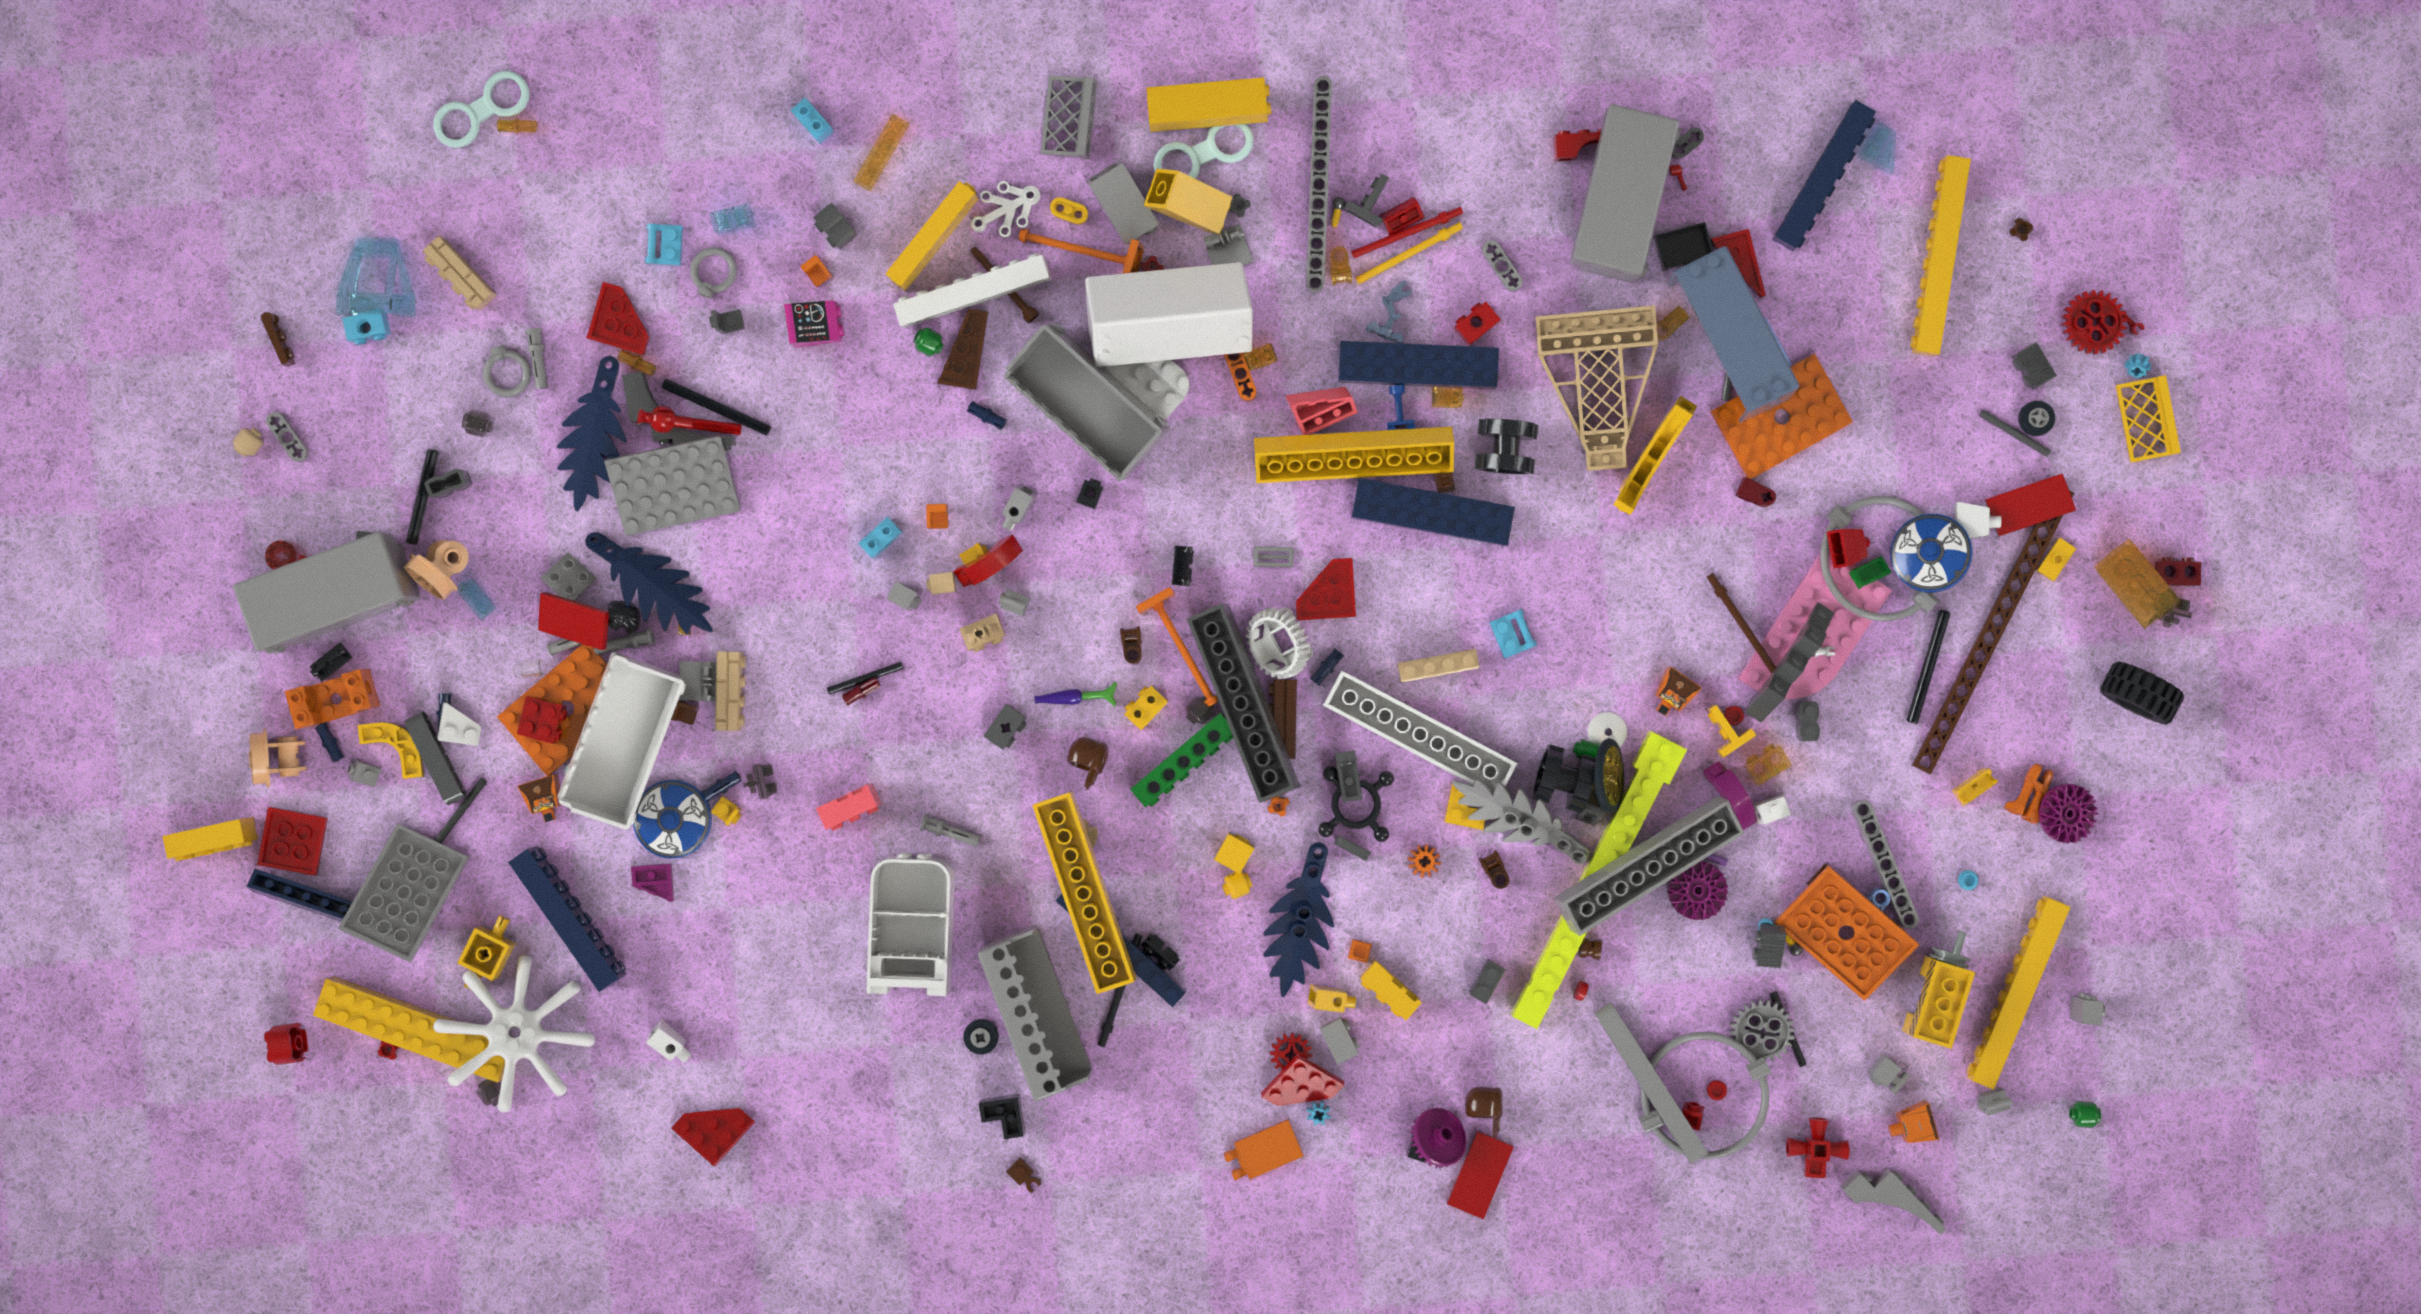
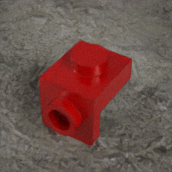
[1682,1102,1705,1131]

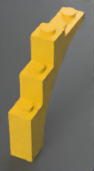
[1613,395,1697,515]

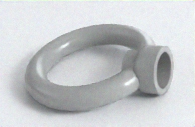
[690,247,737,299]
[483,345,531,397]

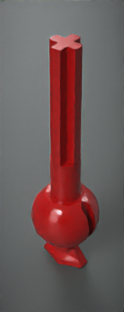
[637,406,742,435]

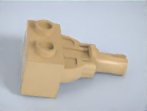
[960,614,1006,653]

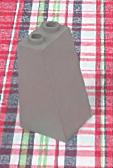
[1086,160,1159,245]

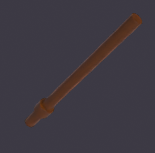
[1707,573,1776,674]

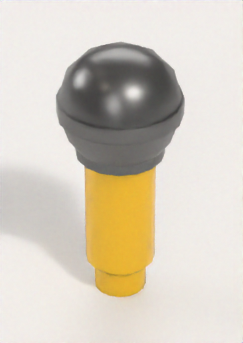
[1331,197,1346,227]
[1785,934,1803,956]

